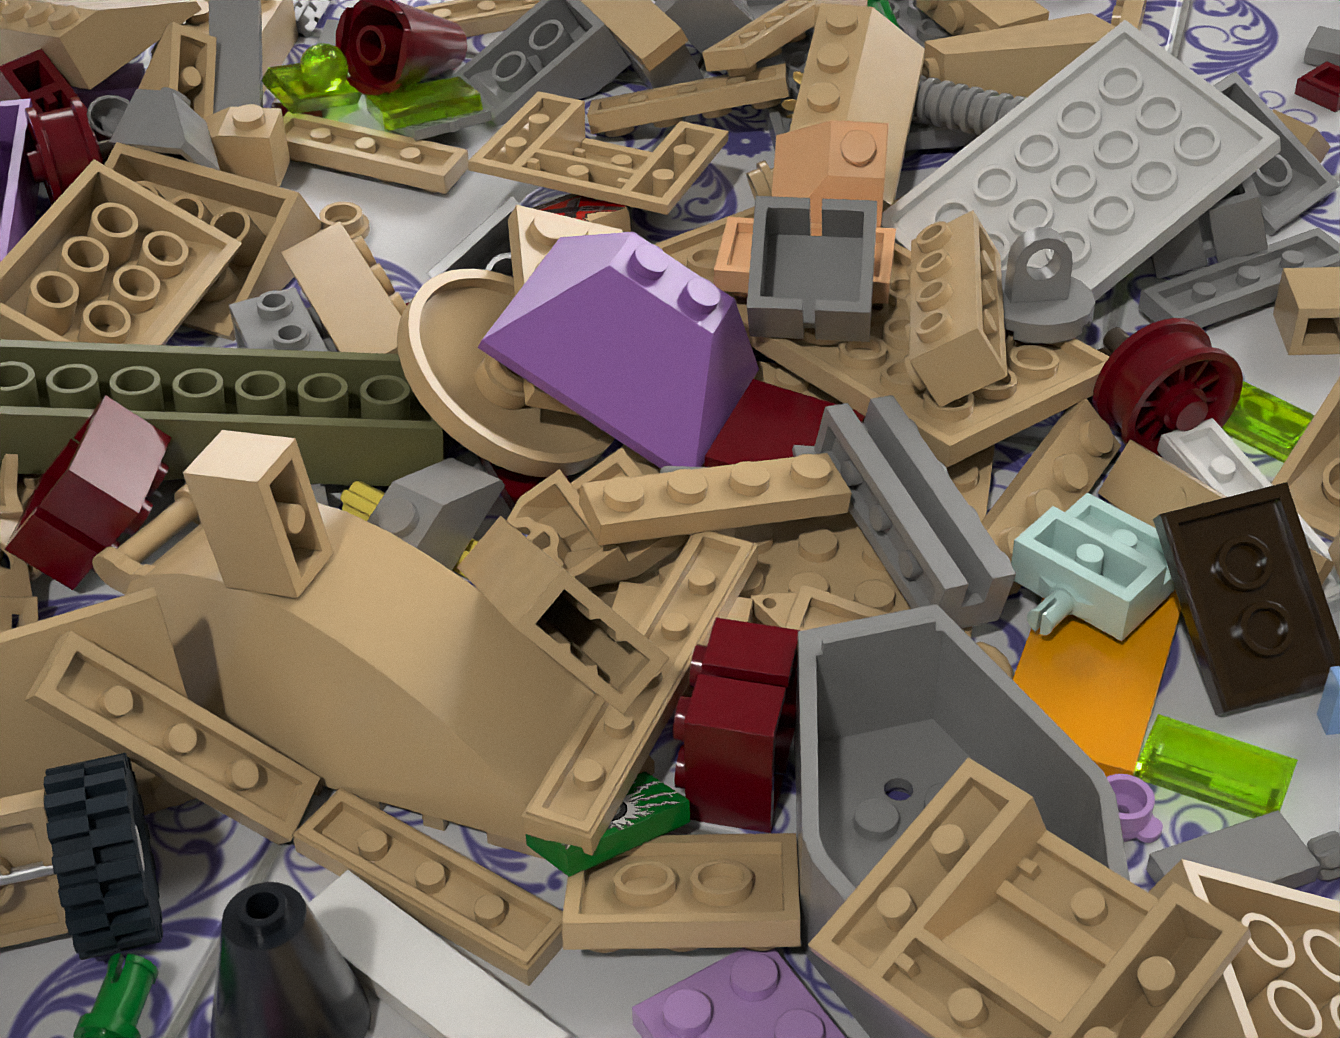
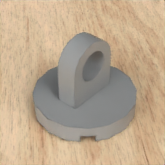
[1001,227,1095,344]

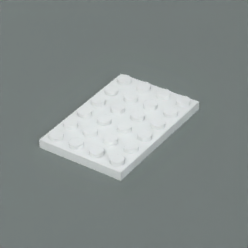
[881,20,1281,301]

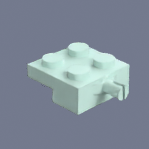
[1011,493,1175,641]

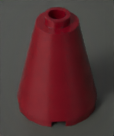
[335,0,467,96]

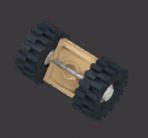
[0,753,163,960]

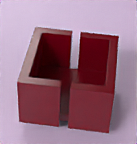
[4,395,172,590]
[673,617,801,833]

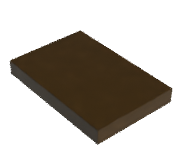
[1153,482,1340,715]

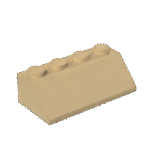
[789,3,925,212]

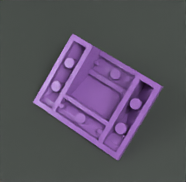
[478,232,759,468]

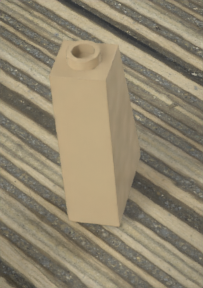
[921,13,1115,98]
[457,516,670,714]

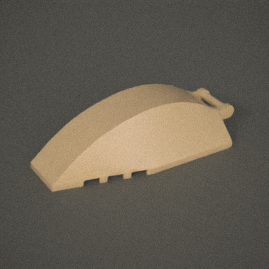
[92,483,655,859]

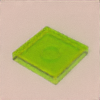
[364,76,483,131]

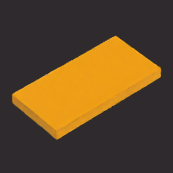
[1012,590,1182,777]

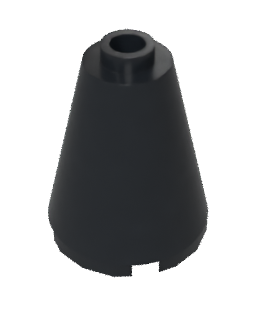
[210,882,371,1038]

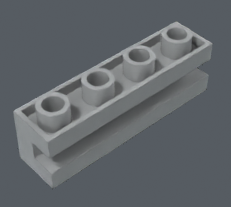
[814,395,1016,628]

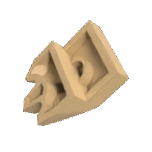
[506,447,690,588]

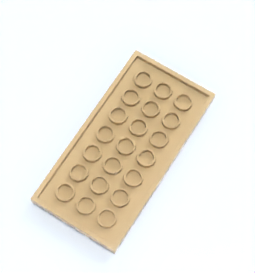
[654,206,1110,467]

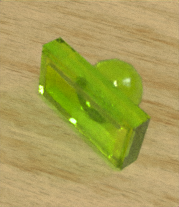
[261,43,362,114]

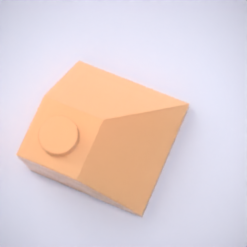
[772,120,889,228]

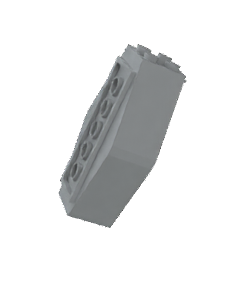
[795,604,1130,1038]

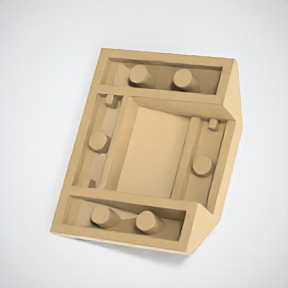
[468,91,729,215]
[808,757,1251,1038]

